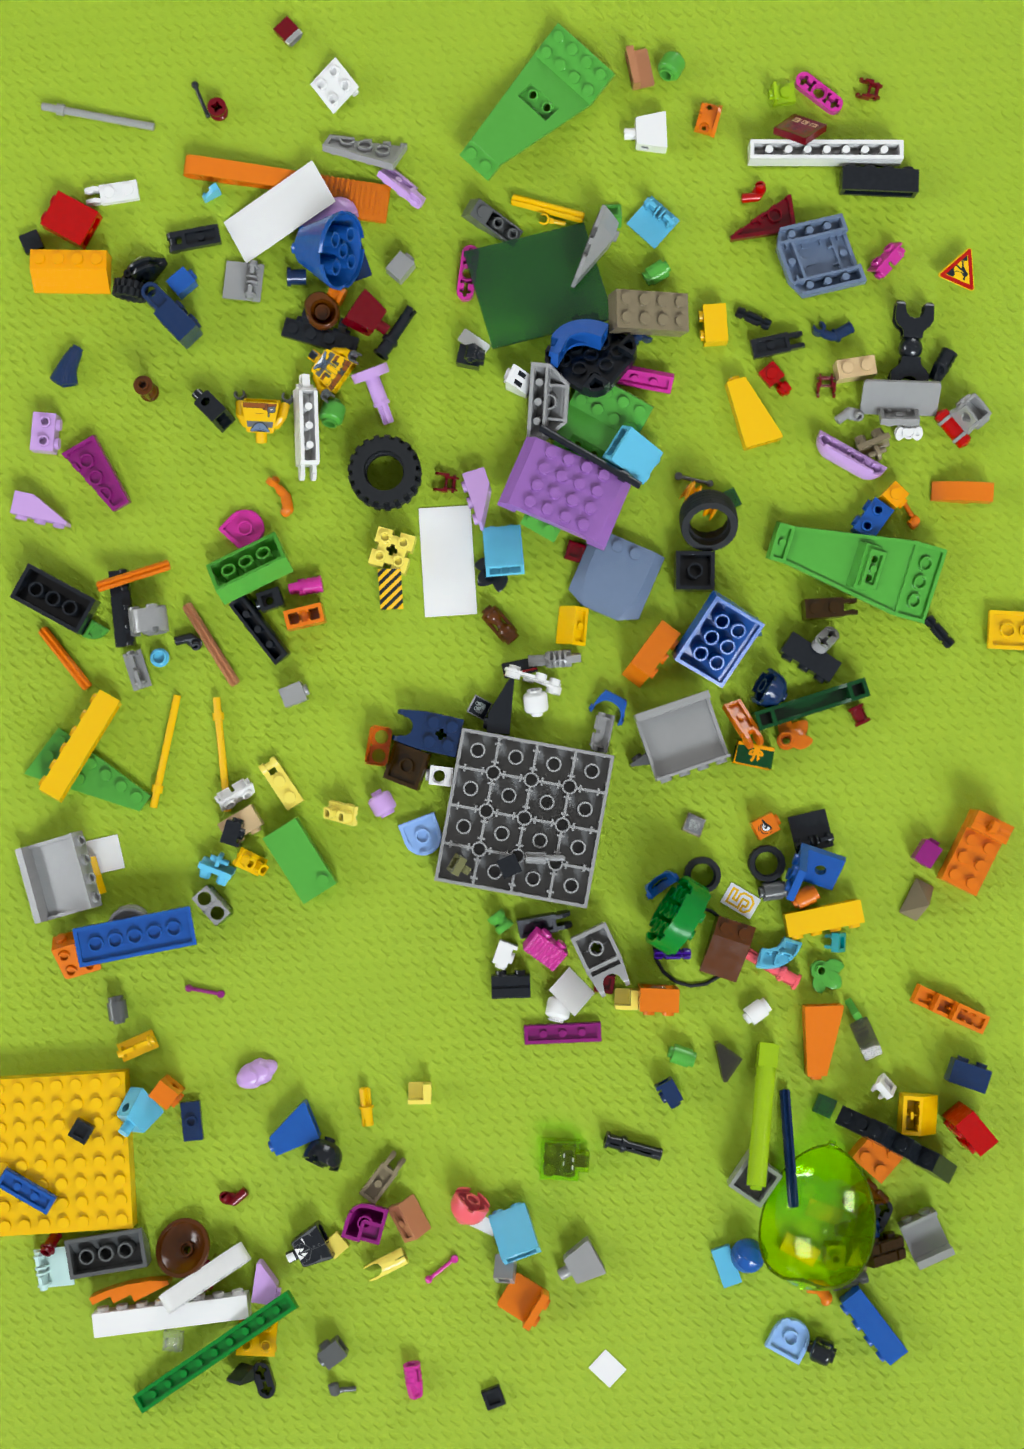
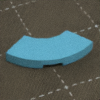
[755,936,802,969]

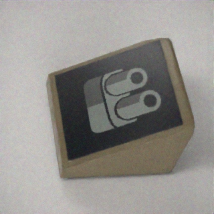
[681,812,706,838]

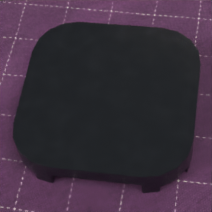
[545,312,637,398]

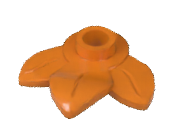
[777,720,813,750]

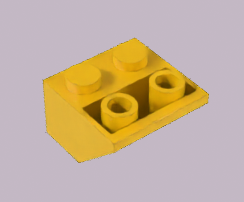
[897,1092,938,1136]

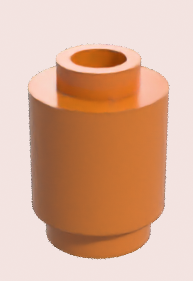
[791,885,820,910]

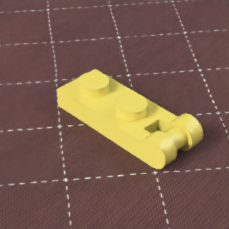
[258,756,304,811]

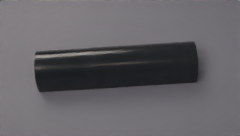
[229,595,291,665]

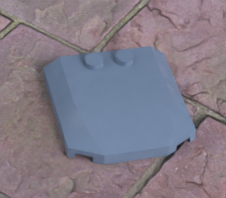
[776,213,867,299]
[568,534,665,621]

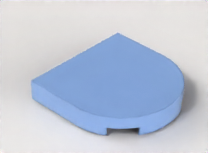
[398,812,442,856]
[764,1317,810,1365]

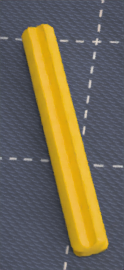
[511,194,585,223]

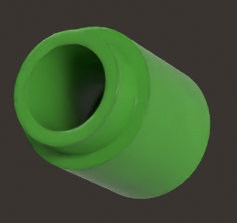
[641,259,671,286]
[667,1043,697,1068]

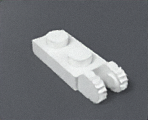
[84,179,140,206]

